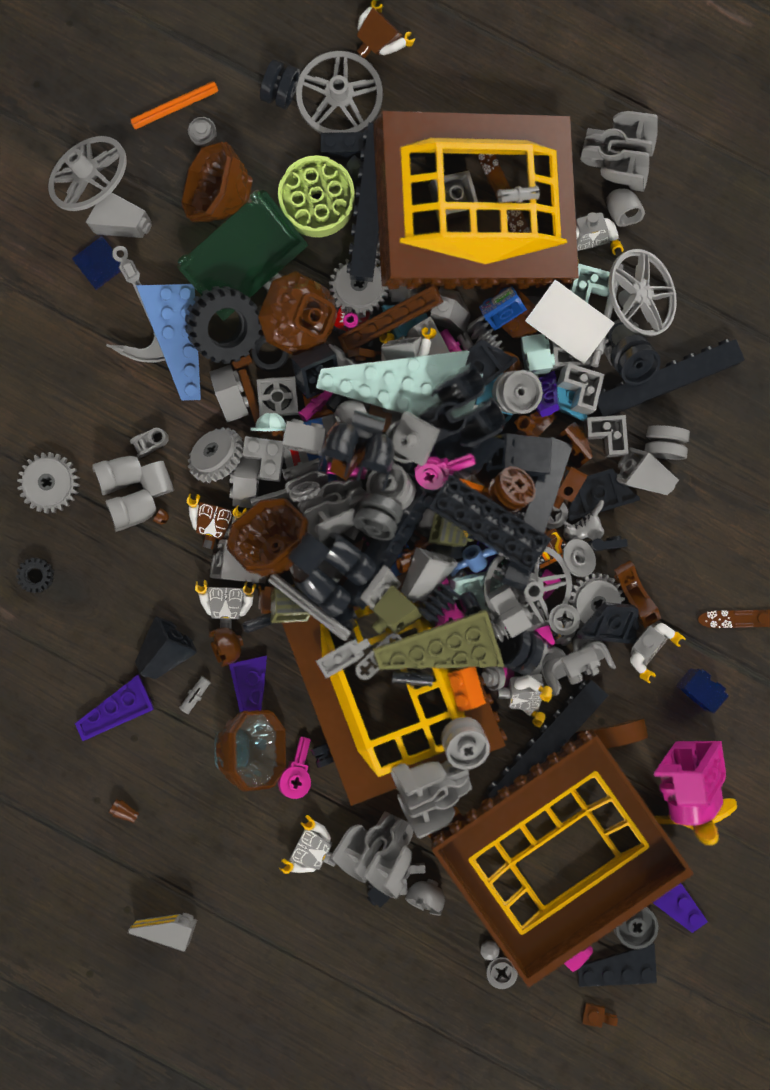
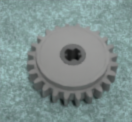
[329,259,389,317]
[188,427,244,483]
[17,452,80,513]
[568,572,625,629]

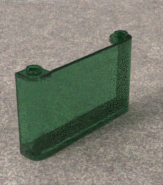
[177,190,308,321]

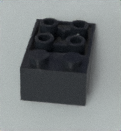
[486,434,552,479]

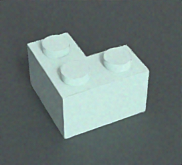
[570,264,610,303]
[520,334,555,376]

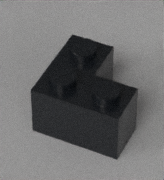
[291,343,338,399]

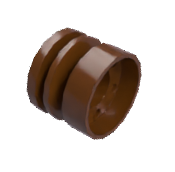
[482,467,536,515]

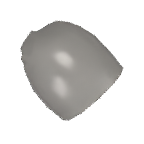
[606,188,645,227]

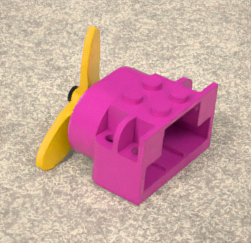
[654,741,737,845]

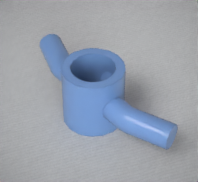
[449,545,499,577]

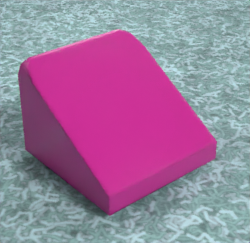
[534,625,555,647]

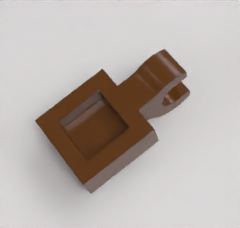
[348,347,381,363]
[582,1002,618,1028]

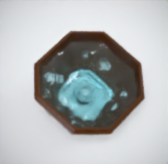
[215,710,286,792]

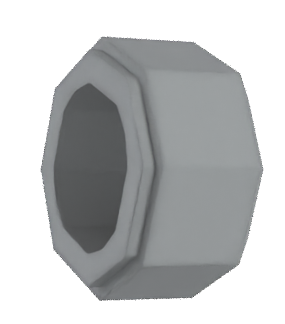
[480,940,499,961]

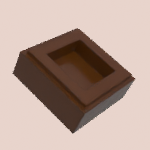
[232,355,253,370]

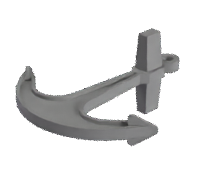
[106,246,165,363]

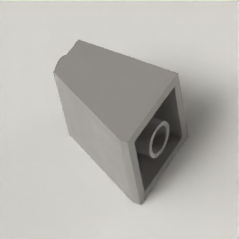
[86,192,152,238]

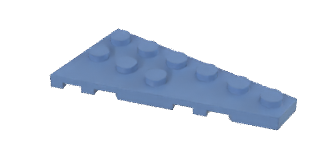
[136,284,201,401]

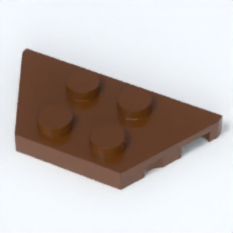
[494,286,537,340]

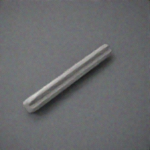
[269,573,350,640]

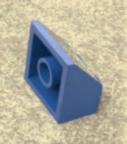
[479,286,527,331]

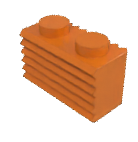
[448,667,486,712]

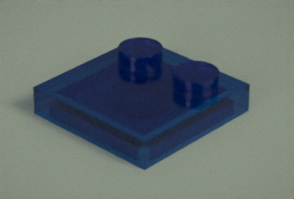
[72,236,121,290]

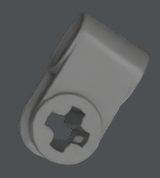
[130,428,169,458]

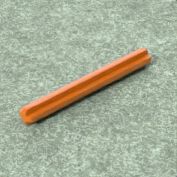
[130,81,218,129]

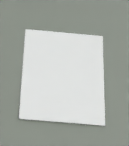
[525,280,614,364]

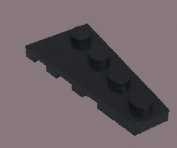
[577,942,657,987]

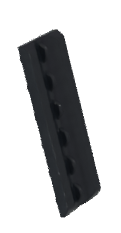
[429,474,551,573]

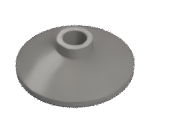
[563,539,596,577]

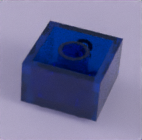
[676,668,729,714]

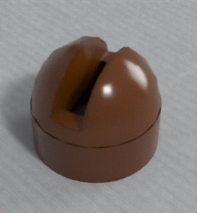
[153,508,169,525]

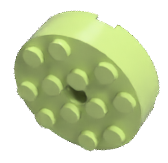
[278,156,355,237]

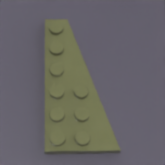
[372,610,504,669]

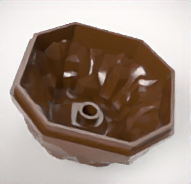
[181,142,252,222]
[258,271,337,356]
[226,498,308,576]

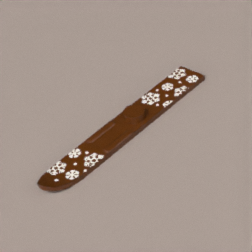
[477,154,531,233]
[698,610,770,628]

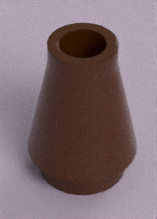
[108,799,139,823]

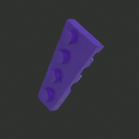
[75,674,154,741]

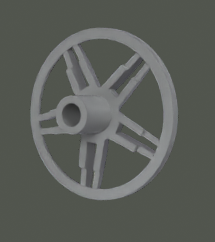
[296,51,383,133]
[48,136,127,211]
[608,249,676,337]
[483,546,572,631]

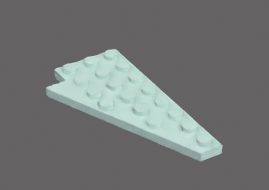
[316,350,483,418]

